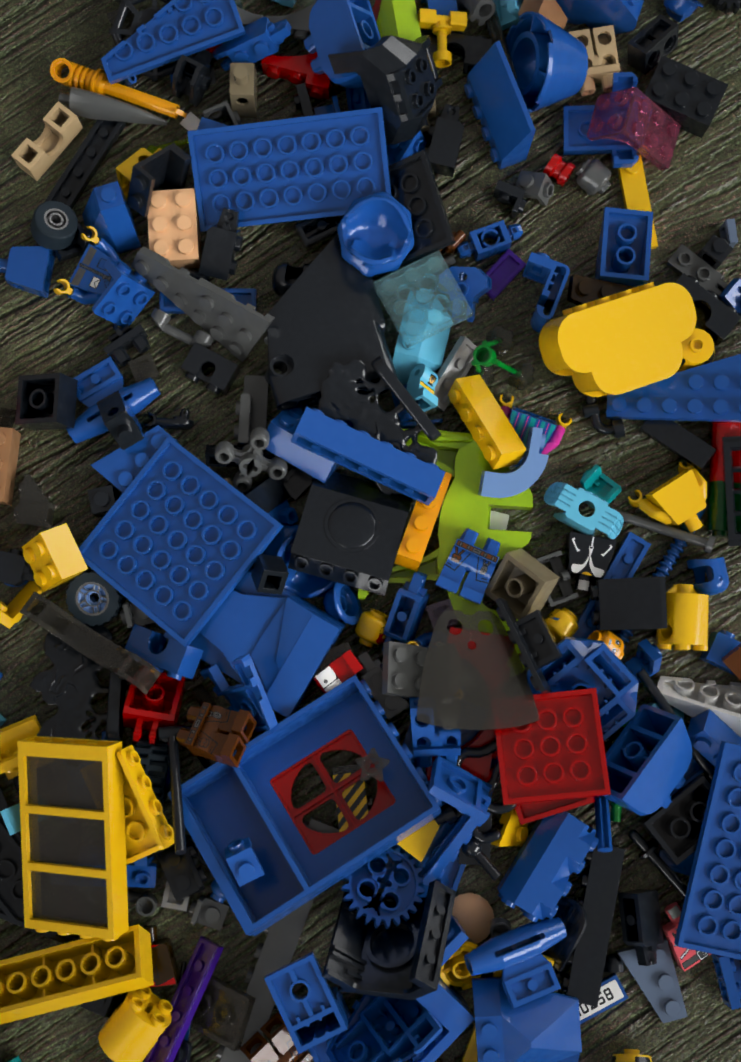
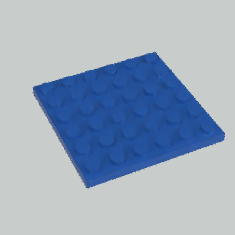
[79,436,283,647]

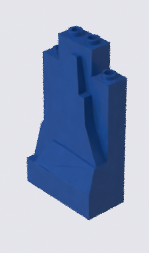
[163,568,346,718]

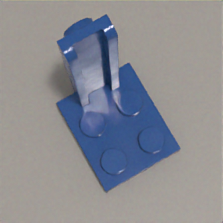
[423,755,492,886]

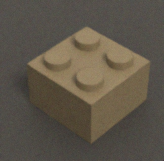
[485,548,560,620]

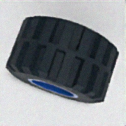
[134,737,170,804]

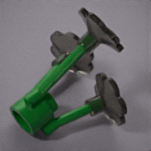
[466,325,535,391]

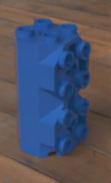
[496,811,599,923]

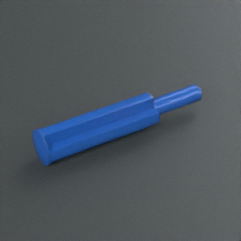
[594,796,613,853]

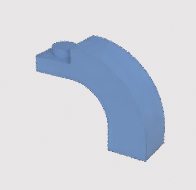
[478,427,549,498]

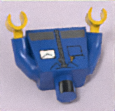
[53,226,122,305]

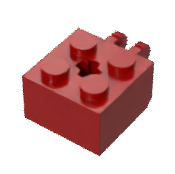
[123,668,185,744]

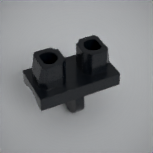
[103,323,151,367]

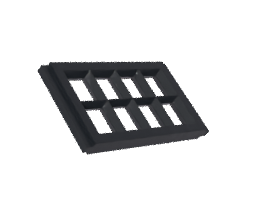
[722,436,741,546]

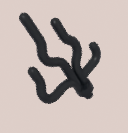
[435,740,517,844]

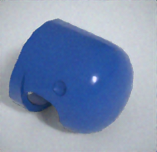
[687,557,729,596]

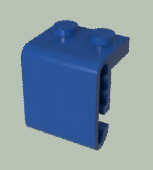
[522,252,570,332]

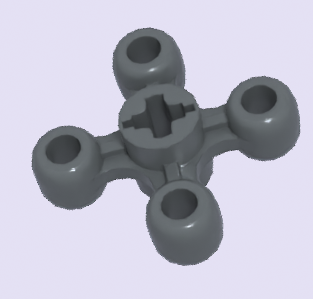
[214,427,288,493]

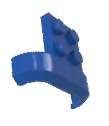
[563,72,639,168]

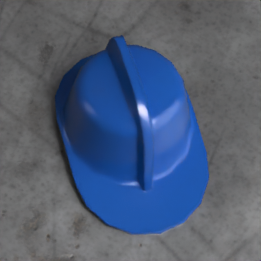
[663,0,704,22]

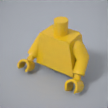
[628,462,707,533]

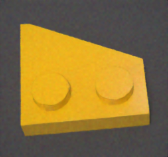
[491,808,528,847]

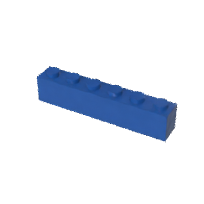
[290,407,445,506]

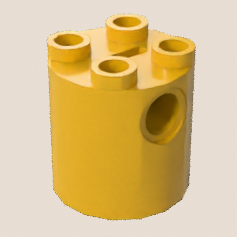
[656,584,709,651]
[98,987,173,1062]

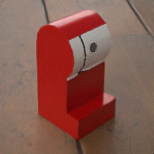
[313,649,363,694]

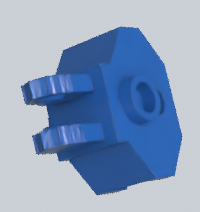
[439,266,492,322]

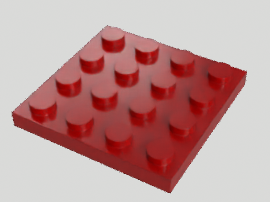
[492,688,611,805]

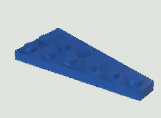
[101,0,246,85]

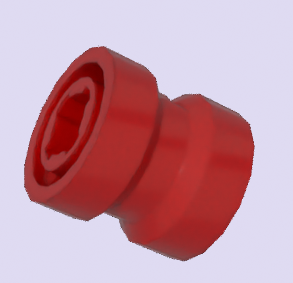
[543,153,576,187]

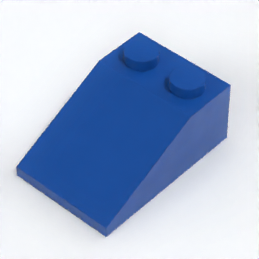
[595,207,653,287]

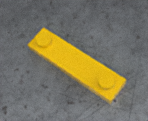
[617,155,658,249]

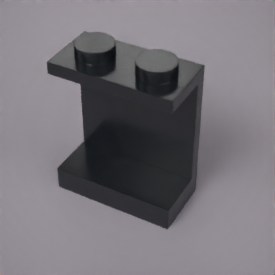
[127,143,191,218]

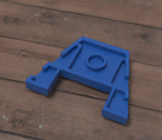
[200,654,278,733]

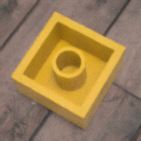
[22,523,88,592]

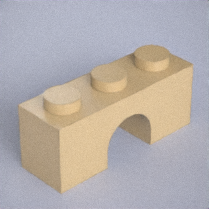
[11,101,83,181]

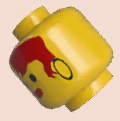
[355,608,389,647]

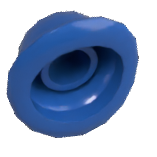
[323,582,362,625]

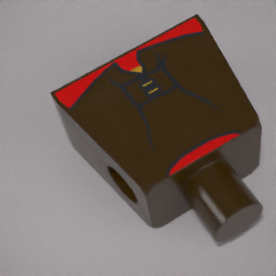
[143,925,180,988]

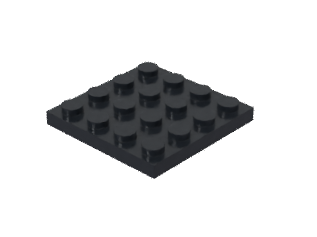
[372,150,456,279]

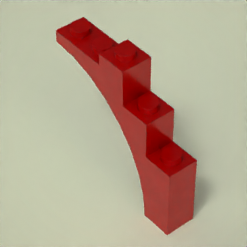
[261,0,381,99]

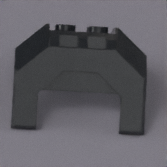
[328,35,443,145]

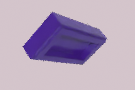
[486,249,526,301]

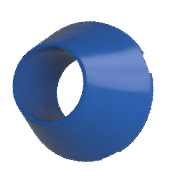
[503,11,588,114]

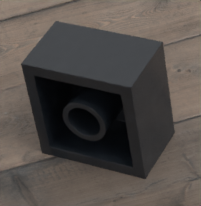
[15,373,78,431]

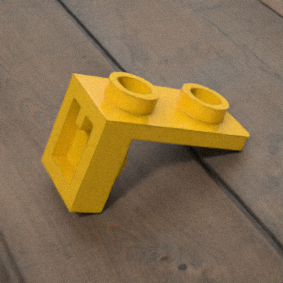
[0,581,43,629]

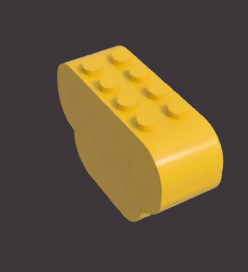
[539,282,697,397]

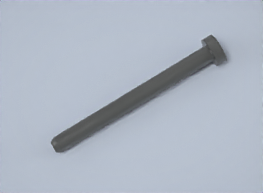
[612,508,716,553]

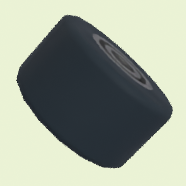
[30,201,78,250]

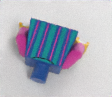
[499,394,572,467]

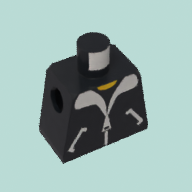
[565,531,617,592]

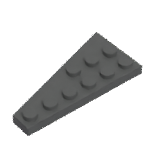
[131,247,275,363]

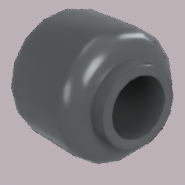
[575,159,611,195]

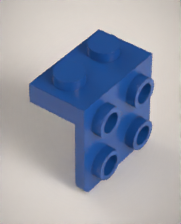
[92,258,156,327]

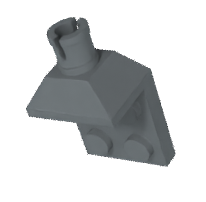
[382,641,477,700]

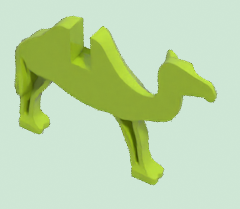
[358,428,533,677]

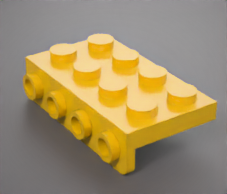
[81,745,174,865]

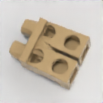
[568,25,621,96]

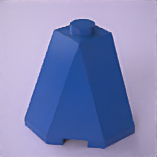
[82,181,142,254]

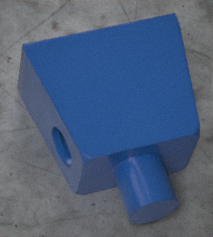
[0,246,56,298]

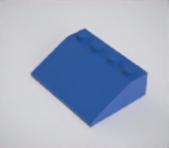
[464,41,536,169]

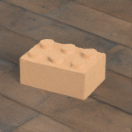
[147,188,202,269]

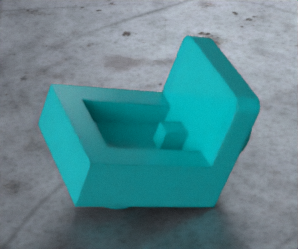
[580,464,622,504]

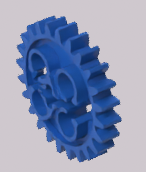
[341,845,425,929]

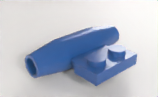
[67,356,161,444]
[464,917,567,1009]

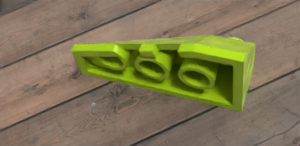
[376,0,421,41]

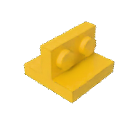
[0,715,56,780]

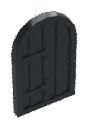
[541,898,587,971]

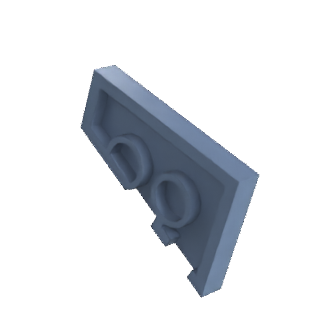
[616,938,688,1023]

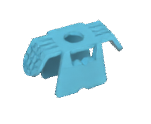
[544,482,624,539]

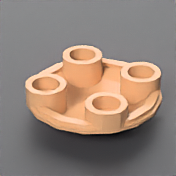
[452,891,494,944]

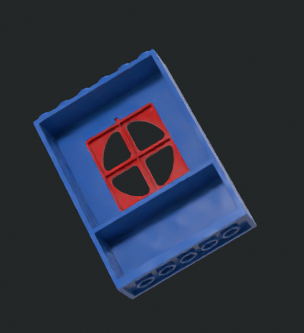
[167,675,443,936]

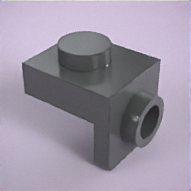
[515,170,554,206]

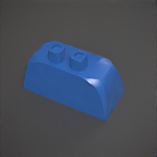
[303,0,381,89]
[604,704,693,816]

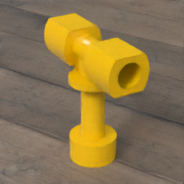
[418,8,467,68]

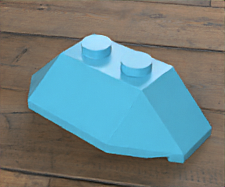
[393,289,452,385]

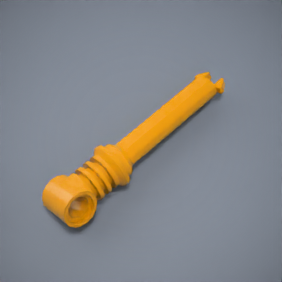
[50,58,187,119]

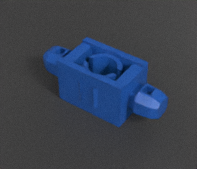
[456,220,523,262]

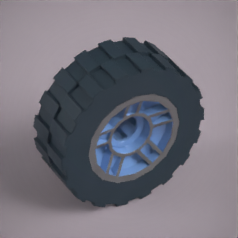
[66,569,125,626]

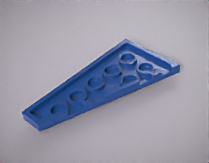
[606,354,741,422]

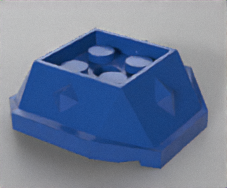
[526,636,639,741]

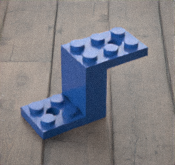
[408,915,475,1062]
[264,952,351,1062]

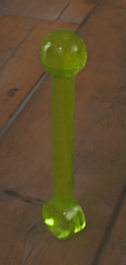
[147,136,189,154]

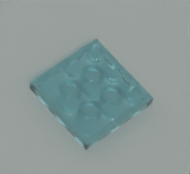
[373,250,473,348]

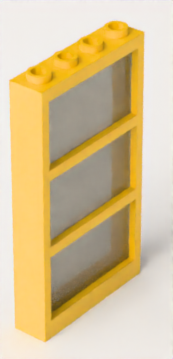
[17,736,129,942]

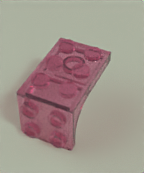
[587,87,681,170]

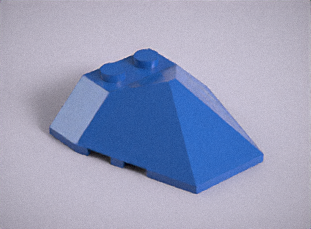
[472,977,582,1062]
[326,994,443,1062]

